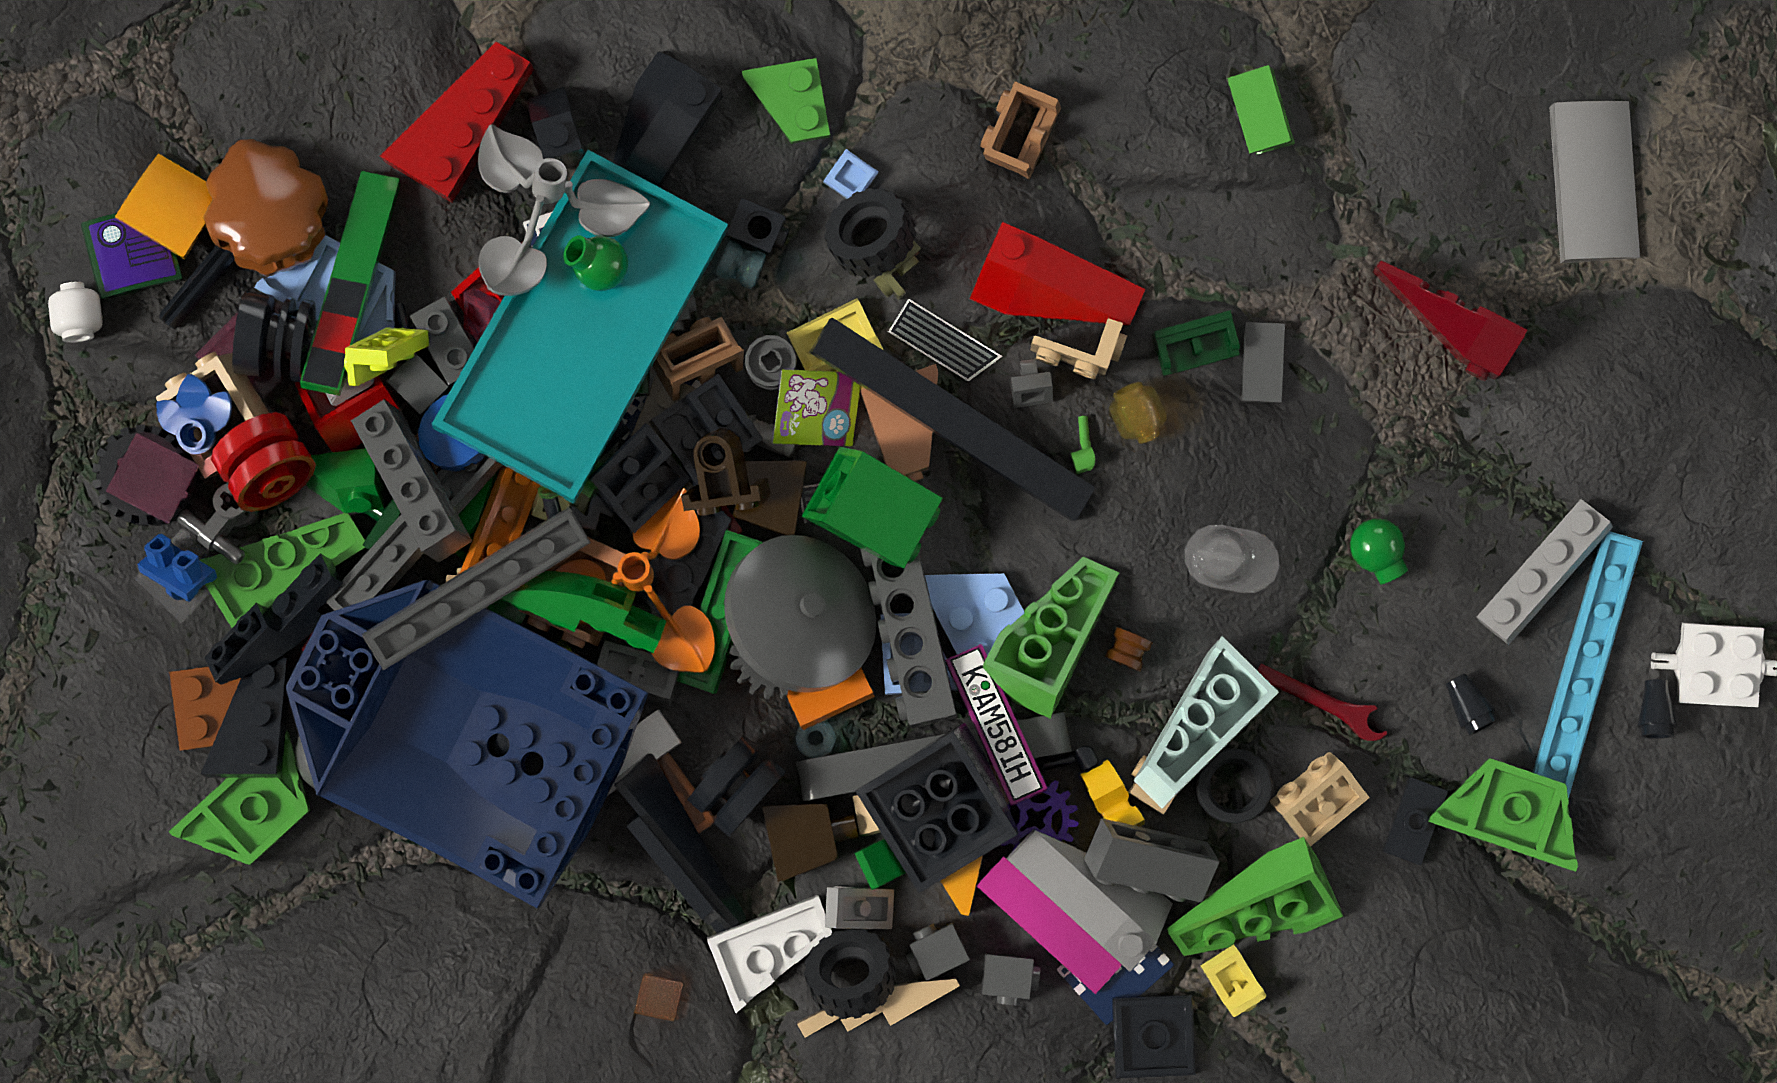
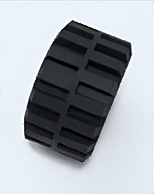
[92,424,200,527]

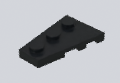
[635,509,733,619]
[201,658,292,778]

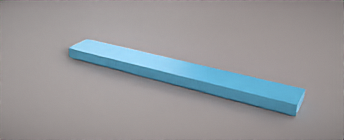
[1532,531,1643,798]

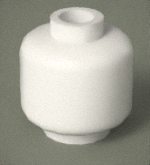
[48,282,103,343]

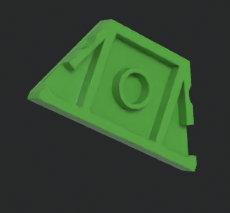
[169,730,311,865]
[1428,758,1578,872]

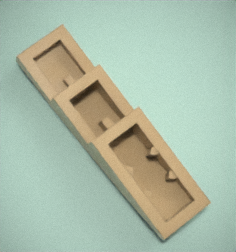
[797,977,960,1038]

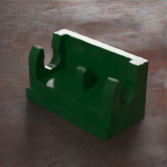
[1152,310,1240,377]

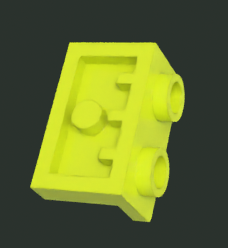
[344,327,429,386]

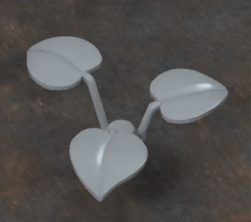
[478,124,650,296]

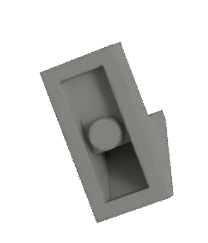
[825,886,894,929]

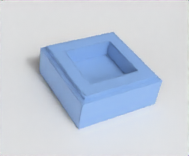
[823,149,878,199]

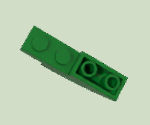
[501,571,667,653]

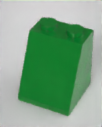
[802,447,943,568]

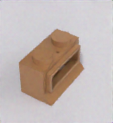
[980,82,1061,180]
[652,317,744,402]

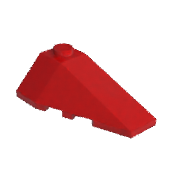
[970,222,1146,326]

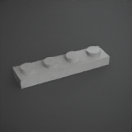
[1477,499,1613,645]

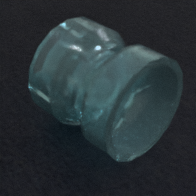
[716,239,767,291]

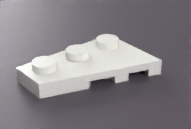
[707,895,833,1013]

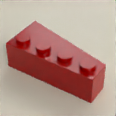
[380,42,534,203]

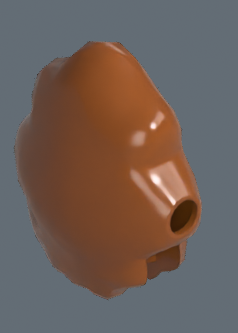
[203,139,328,277]

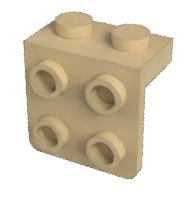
[1030,318,1127,379]

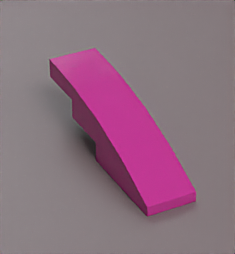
[977,856,1122,994]

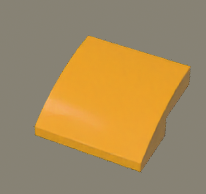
[115,153,212,259]

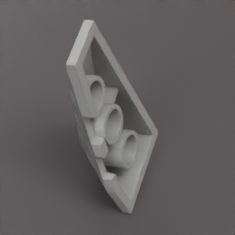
[1006,829,1173,971]

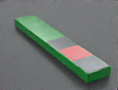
[300,171,401,396]

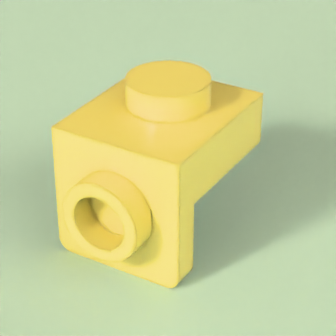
[1200,944,1267,1017]

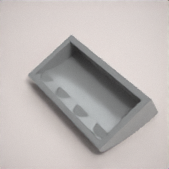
[1549,101,1640,263]

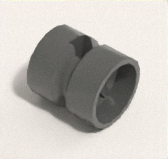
[745,335,797,391]

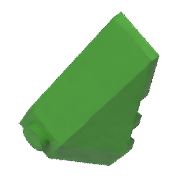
[983,557,1119,719]
[1167,837,1343,956]

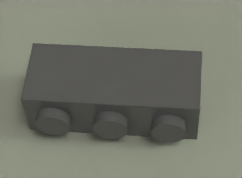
[1084,818,1220,902]

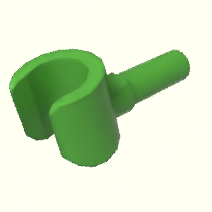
[1070,416,1095,474]

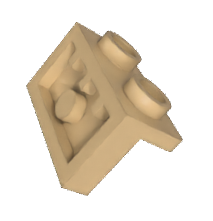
[1270,752,1370,847]

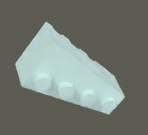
[1133,636,1279,808]

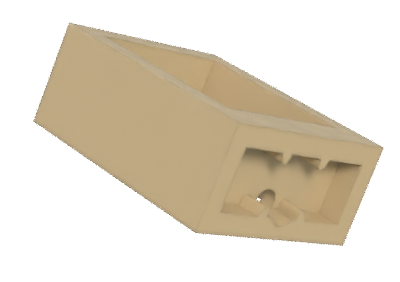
[156,352,269,478]

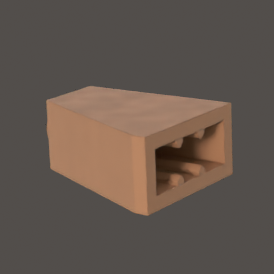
[861,364,938,482]

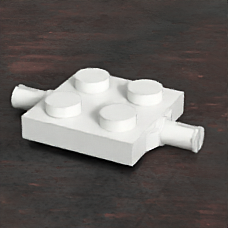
[1651,623,1777,707]

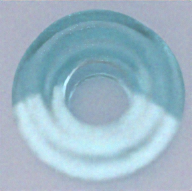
[796,720,835,758]

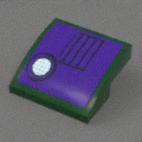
[81,213,182,300]

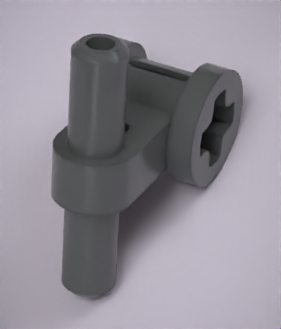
[177,483,258,564]

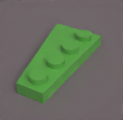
[200,513,367,628]

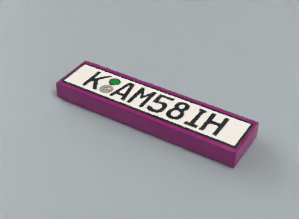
[945,644,1047,807]

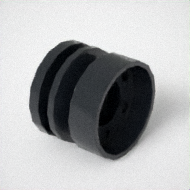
[232,291,317,383]

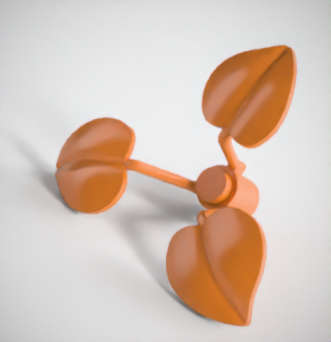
[556,488,715,673]

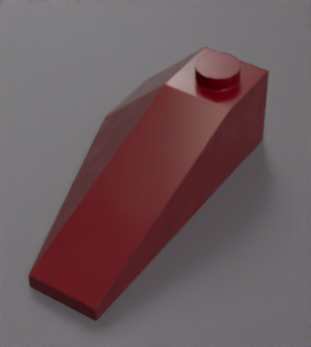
[1373,260,1528,381]

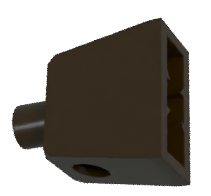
[733,461,807,536]
[762,803,859,882]

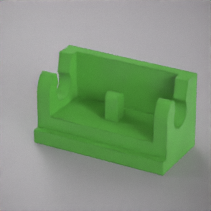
[1227,65,1295,155]

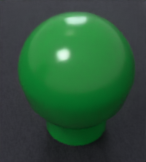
[563,235,628,291]
[1350,518,1408,585]

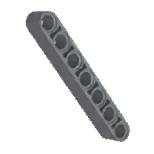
[796,712,1072,801]

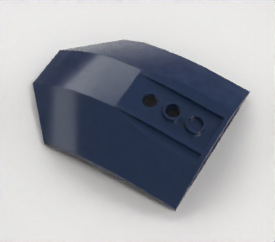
[286,580,648,908]

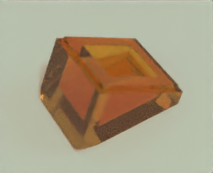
[634,973,684,1021]

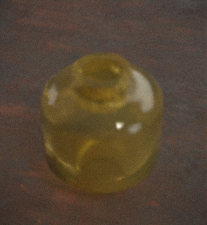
[1109,382,1167,444]

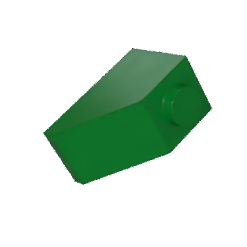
[306,448,385,513]
[854,838,906,890]

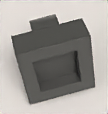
[1011,359,1053,408]

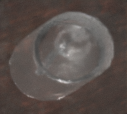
[1185,525,1279,593]

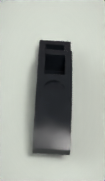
[204,553,343,685]

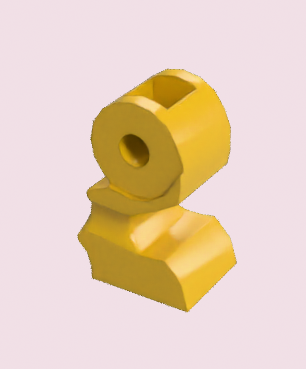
[1080,759,1145,827]

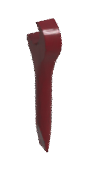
[1257,663,1387,741]

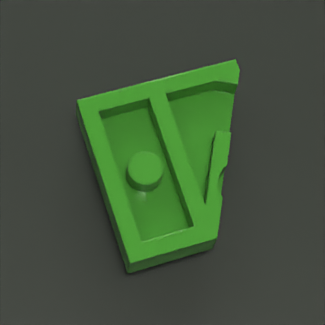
[742,58,830,144]

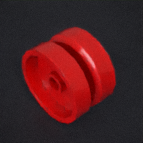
[211,412,316,512]

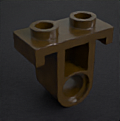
[681,429,770,515]

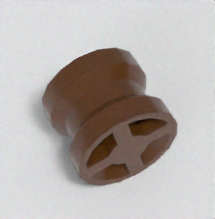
[1104,627,1153,672]

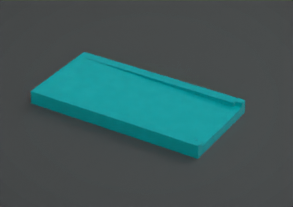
[432,150,728,504]

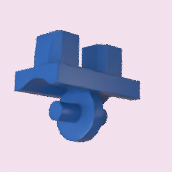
[137,534,217,602]

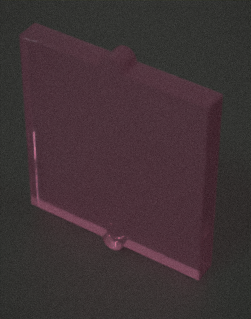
[106,433,200,524]

